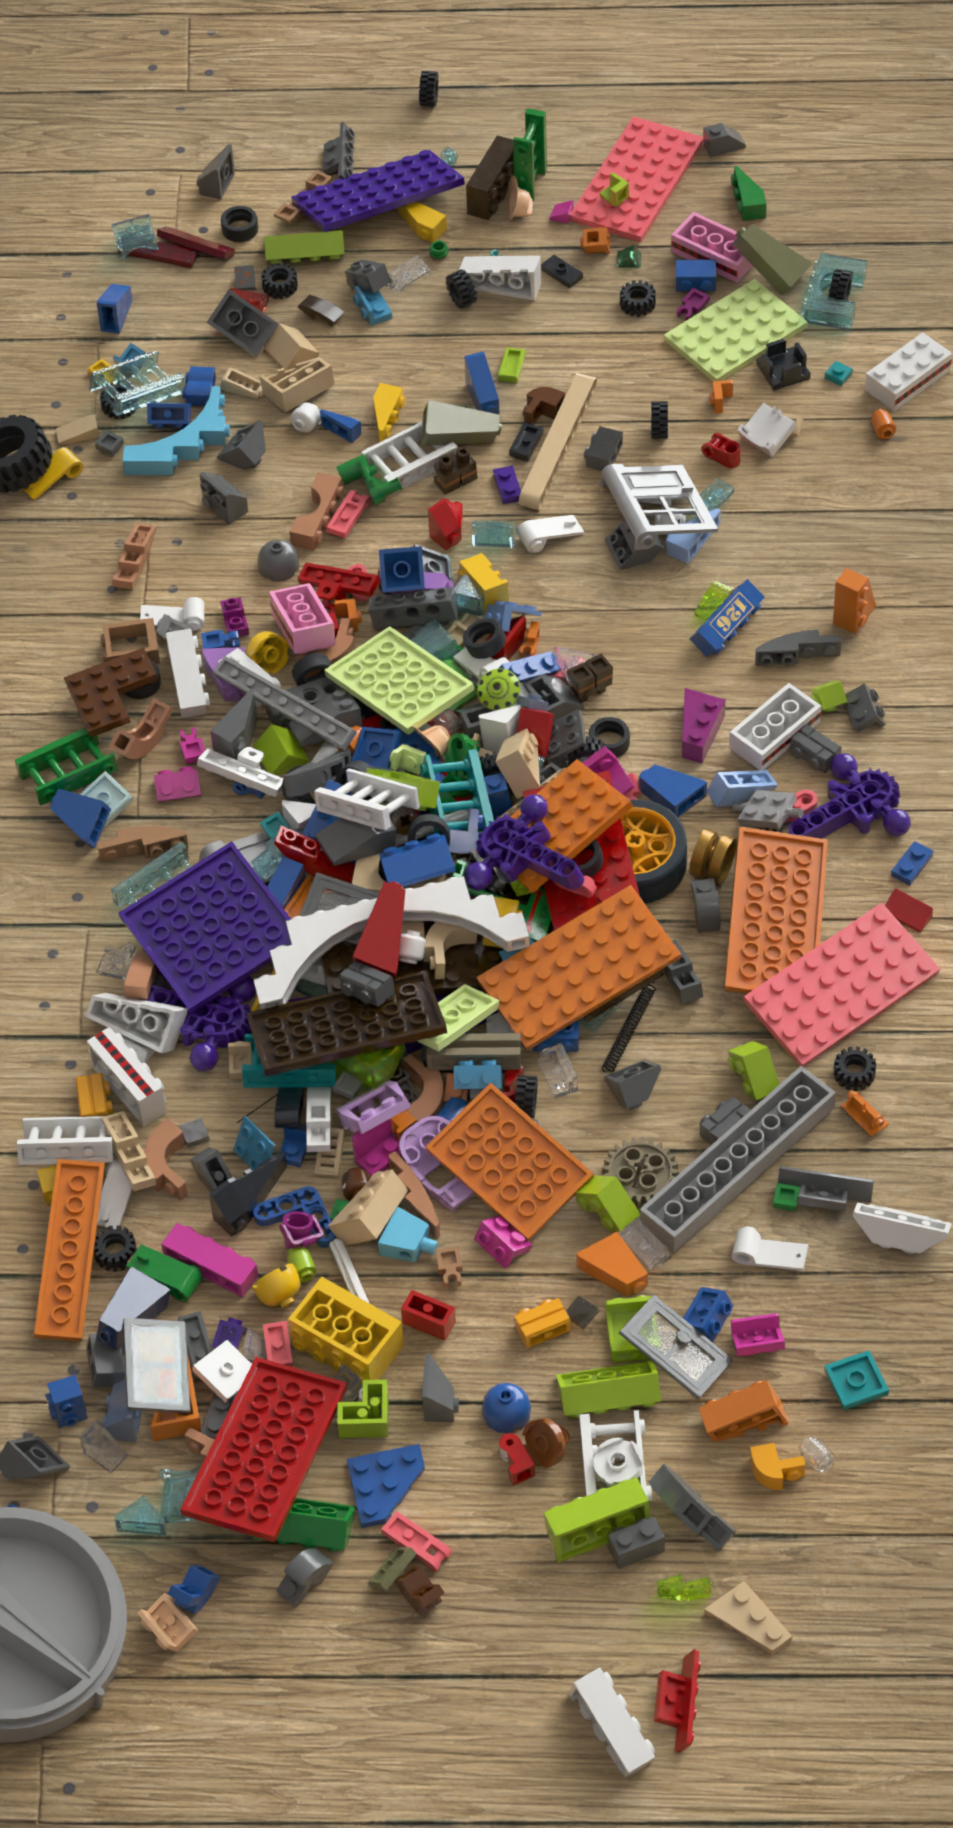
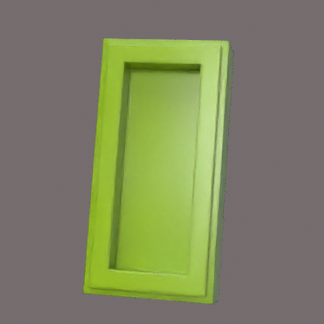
[498,347,526,383]

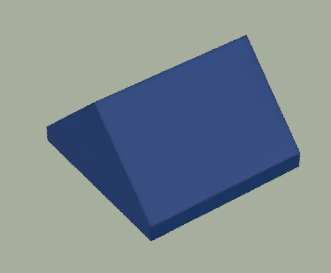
[379,546,425,593]

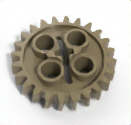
[602,1137,679,1208]

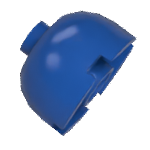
[482,1383,531,1434]

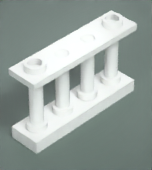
[362,421,458,496]
[314,769,420,830]
[17,1116,114,1165]
[579,1410,652,1501]

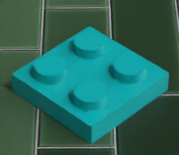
[824,1350,889,1411]

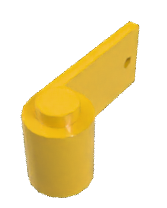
[22,448,83,501]

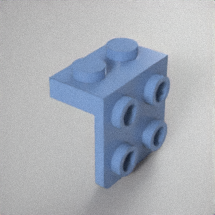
[483,601,542,632]

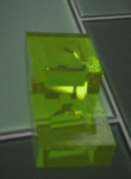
[694,581,734,620]
[657,1574,711,1600]

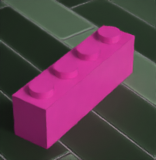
[161,1223,258,1298]

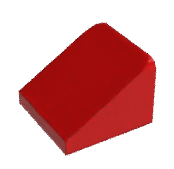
[505,1066,524,1092]

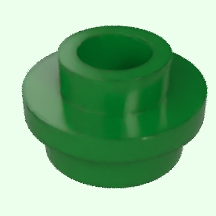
[429,240,449,259]

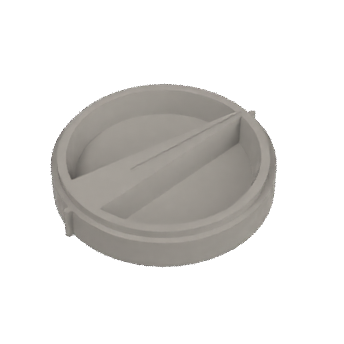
[0,1507,127,1743]

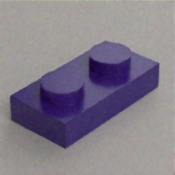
[493,465,521,504]

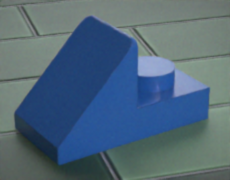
[280,1124,307,1168]

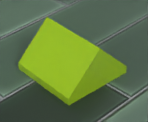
[253,724,310,776]

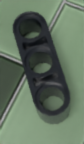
[274,1087,303,1128]

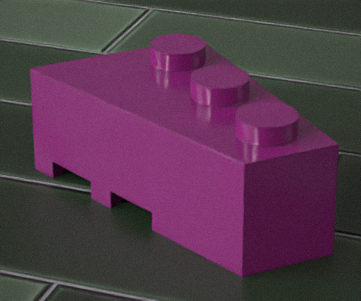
[682,688,726,764]

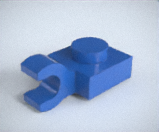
[201,629,240,649]

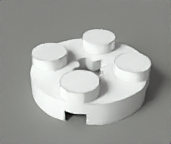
[593,1438,644,1487]

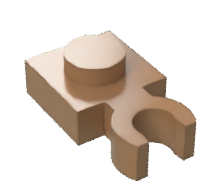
[435,1246,463,1288]

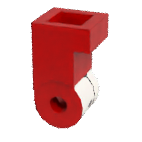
[499,1433,536,1486]

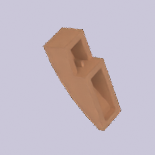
[124,949,158,1000]

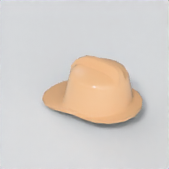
[507,176,533,220]
[412,725,450,762]

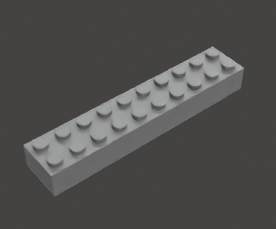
[640,1066,836,1252]

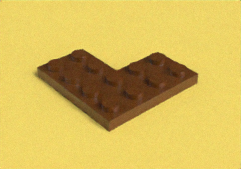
[64,647,158,738]

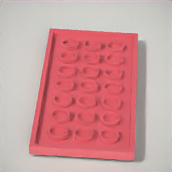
[570,116,703,242]
[743,903,940,1067]

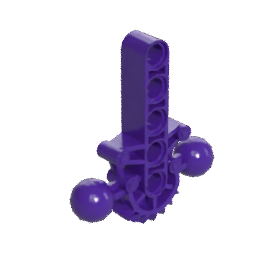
[788,753,911,839]
[465,794,585,891]
[135,976,256,1072]

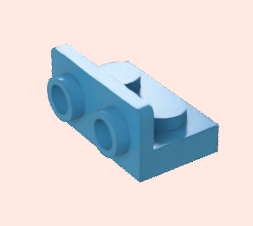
[353,286,393,326]

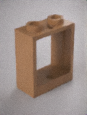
[100,618,160,664]

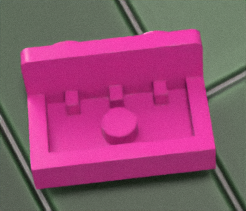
[154,766,201,802]
[474,1215,533,1268]
[731,1313,785,1356]

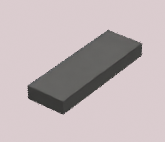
[177,1311,213,1382]

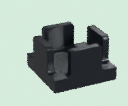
[756,338,811,391]

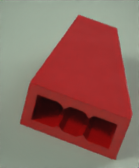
[353,881,406,978]

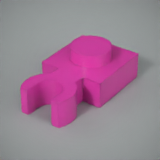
[180,727,205,764]

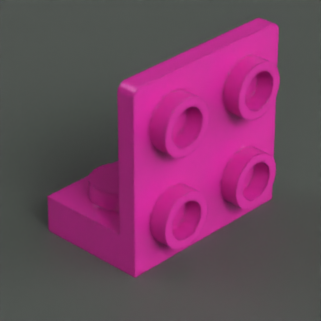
[582,746,634,795]
[352,1118,402,1176]

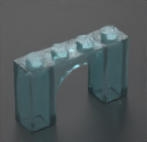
[801,253,867,330]

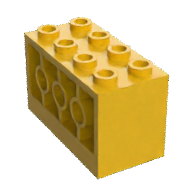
[288,1277,404,1386]

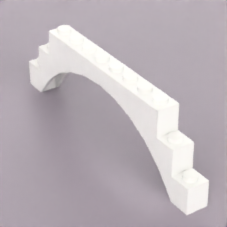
[254,876,530,1009]

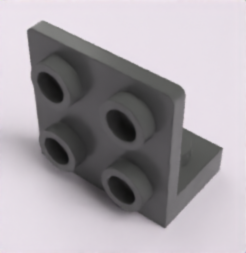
[547,709,586,769]

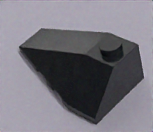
[209,1151,287,1237]

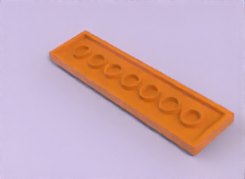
[34,1159,105,1342]

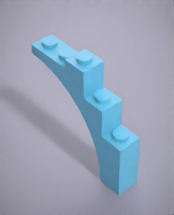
[123,386,230,475]

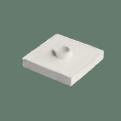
[192,1340,252,1403]

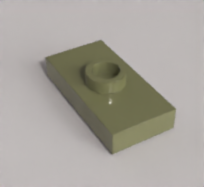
[368,1546,417,1591]

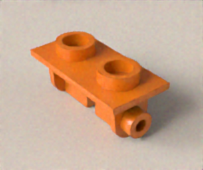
[841,1090,889,1137]

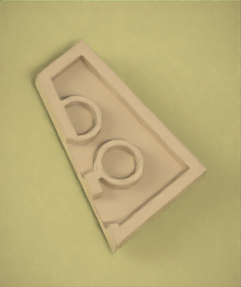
[704,1581,792,1655]

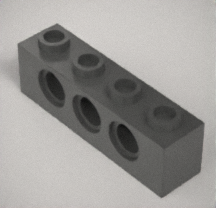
[368,587,459,630]
[265,677,355,727]

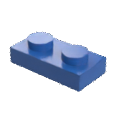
[891,841,934,886]

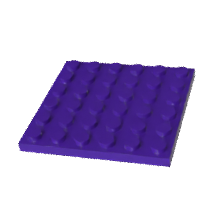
[118,841,291,1013]

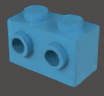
[454,1060,502,1089]

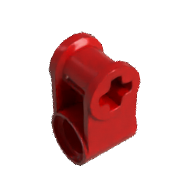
[701,433,741,468]

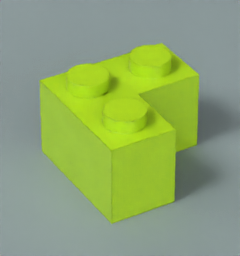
[727,1041,780,1100]
[575,1175,640,1232]
[337,1379,389,1438]

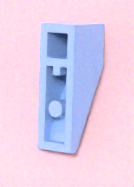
[665,508,721,564]
[706,770,778,807]

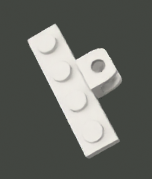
[197,747,283,797]

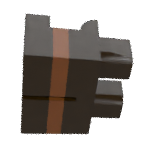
[434,446,478,495]
[567,653,613,703]

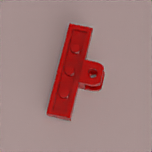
[297,562,380,609]

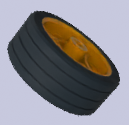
[621,799,687,903]

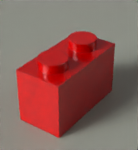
[401,1290,456,1341]

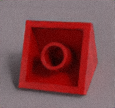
[484,616,526,661]
[517,707,554,757]

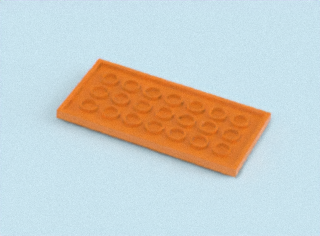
[724,827,828,994]
[477,885,681,1051]

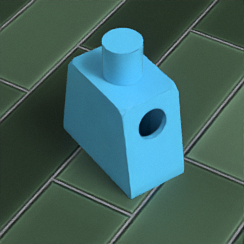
[378,1207,439,1262]

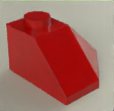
[428,498,463,551]

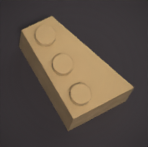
[259,357,335,412]
[495,729,540,799]

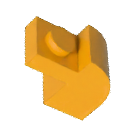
[750,1443,806,1490]

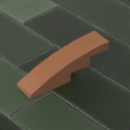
[112,523,156,590]
[388,1151,440,1239]

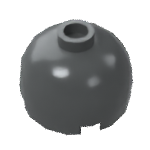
[258,540,300,582]

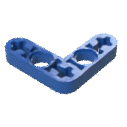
[253,1186,336,1248]

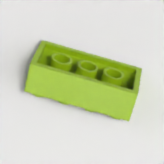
[264,230,345,264]
[556,1360,661,1418]
[544,1477,650,1563]

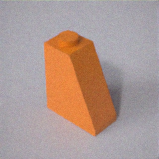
[576,1232,648,1297]

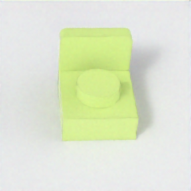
[389,744,426,775]

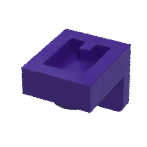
[212,1317,248,1350]

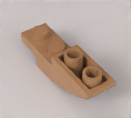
[97,826,189,863]

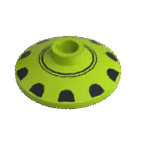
[477,668,521,711]

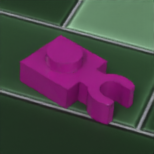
[677,287,710,321]

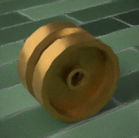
[689,829,737,885]

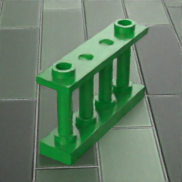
[513,108,547,201]
[15,728,118,806]

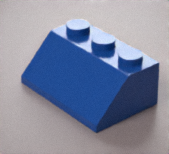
[379,833,456,887]

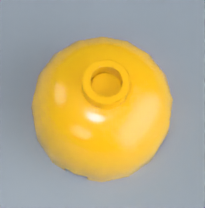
[246,631,290,674]
[251,1263,301,1308]

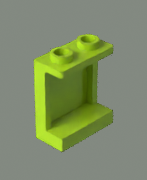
[605,1295,661,1363]

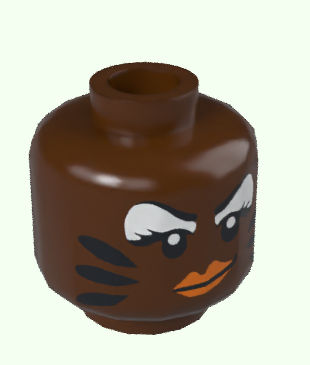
[341,1167,371,1201]

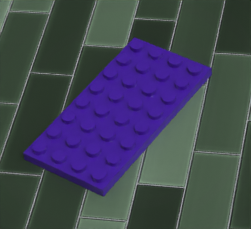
[291,150,465,232]

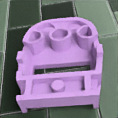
[335,1081,411,1134]
[399,1116,475,1212]

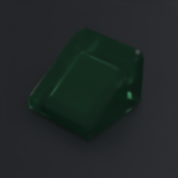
[617,245,641,268]

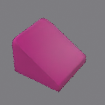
[549,200,574,223]

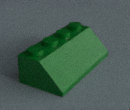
[246,1498,356,1552]

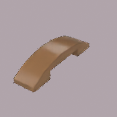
[274,171,332,224]

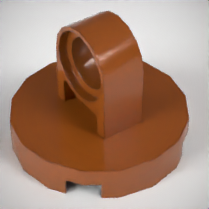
[522,1418,571,1468]

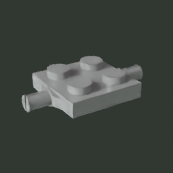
[732,790,803,829]

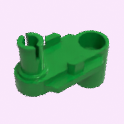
[336,454,403,505]
[442,733,482,799]

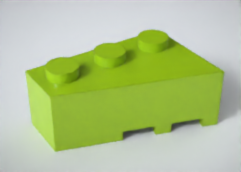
[366,768,440,811]

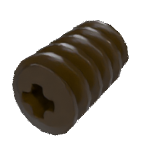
[384,803,416,835]

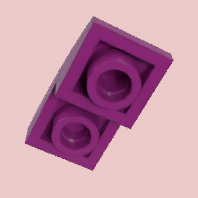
[220,597,249,637]

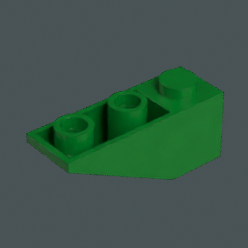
[731,166,767,221]

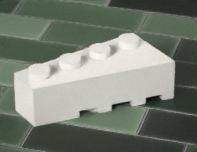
[459,256,541,301]
[166,628,210,718]
[85,993,188,1053]
[568,1667,655,1778]

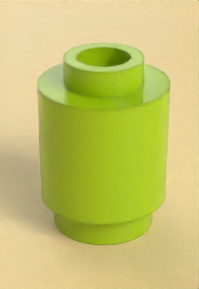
[287,1247,317,1282]

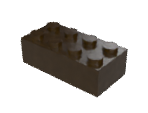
[466,135,514,220]

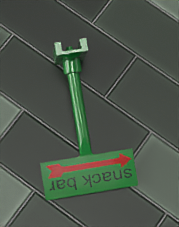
[450,860,552,942]

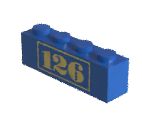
[689,579,765,657]

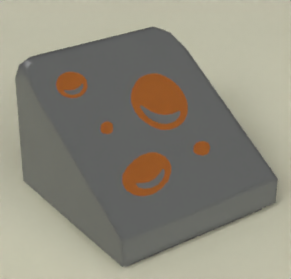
[234,265,256,291]

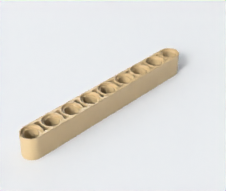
[519,373,597,510]

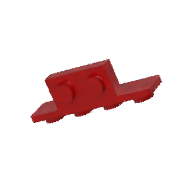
[654,1649,701,1753]

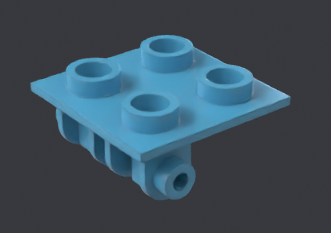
[233,1116,275,1171]

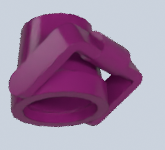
[279,1211,324,1249]

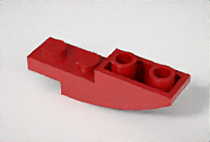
[274,826,356,884]

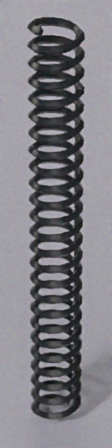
[601,981,656,1072]

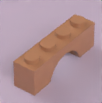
[289,472,344,551]

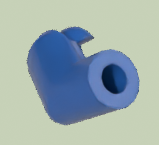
[233,782,266,799]

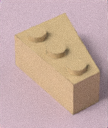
[328,1169,408,1246]

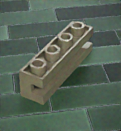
[427,1033,521,1070]

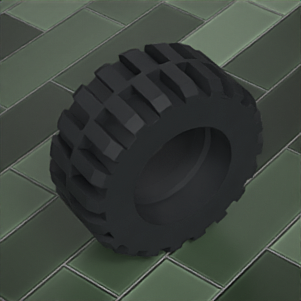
[0,415,53,493]

